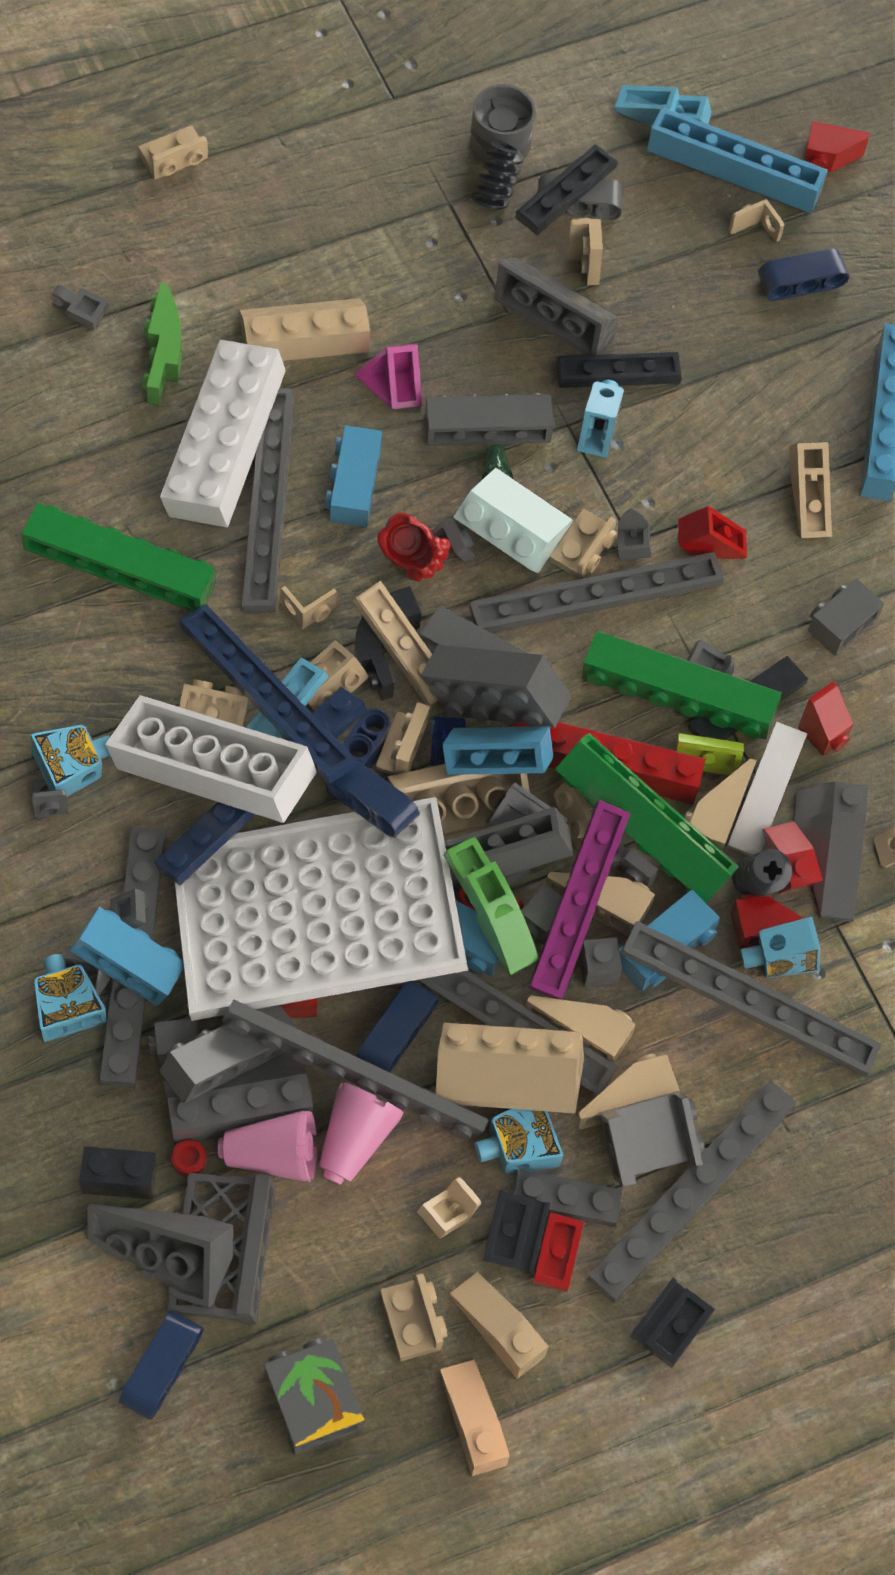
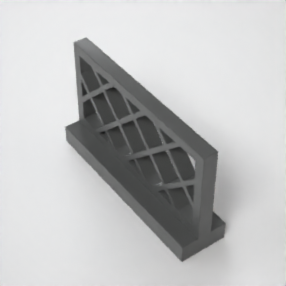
[167,1173,276,1324]

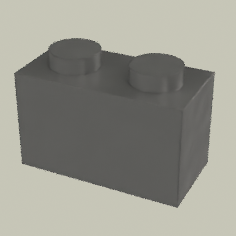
[808,578,884,656]

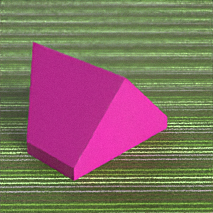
[354,344,423,409]

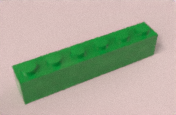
[21,503,216,612]
[582,631,782,740]
[555,733,739,903]

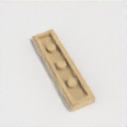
[352,581,438,706]

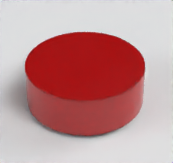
[171,1139,207,1177]

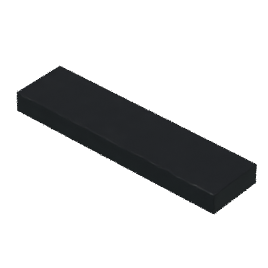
[515,144,618,236]
[556,352,682,388]
[688,655,808,740]

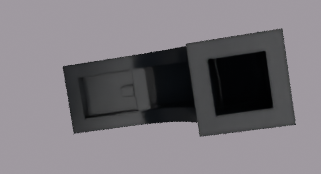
[354,586,421,701]

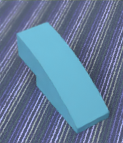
[615,85,712,126]

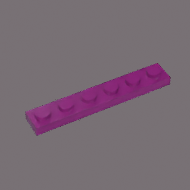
[528,800,630,999]

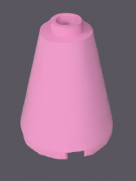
[319,1082,403,1185]
[218,1111,317,1182]

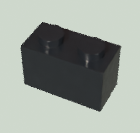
[79,1146,157,1200]

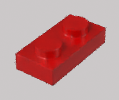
[533,1213,584,1292]

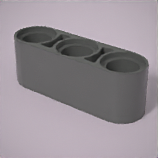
[537,173,624,220]

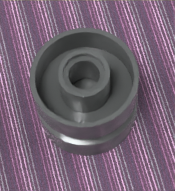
[470,84,536,163]

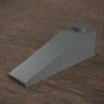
[794,781,868,922]
[87,1204,233,1308]

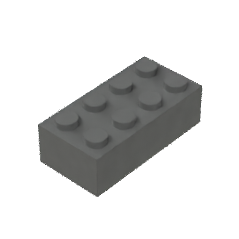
[420,645,571,728]

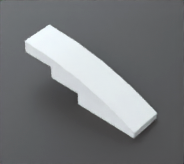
[727,722,807,856]

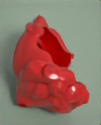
[377,513,451,582]

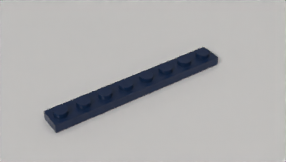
[179,604,357,784]
[154,687,367,886]

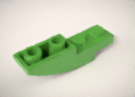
[142,283,182,406]
[443,836,539,976]

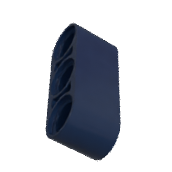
[758,249,849,301]
[326,708,390,800]
[327,760,420,838]
[356,981,439,1073]
[118,1310,204,1420]

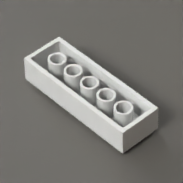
[160,340,286,528]
[105,695,317,823]

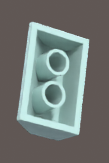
[453,468,574,573]

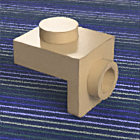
[417,1177,481,1239]

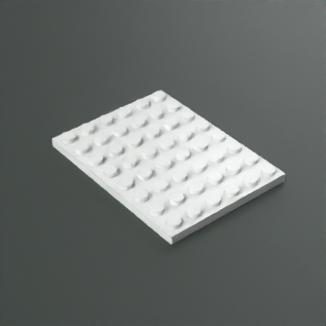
[175,797,468,1021]

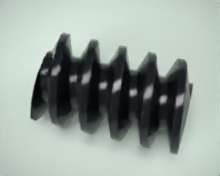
[471,140,524,209]
[732,849,792,897]

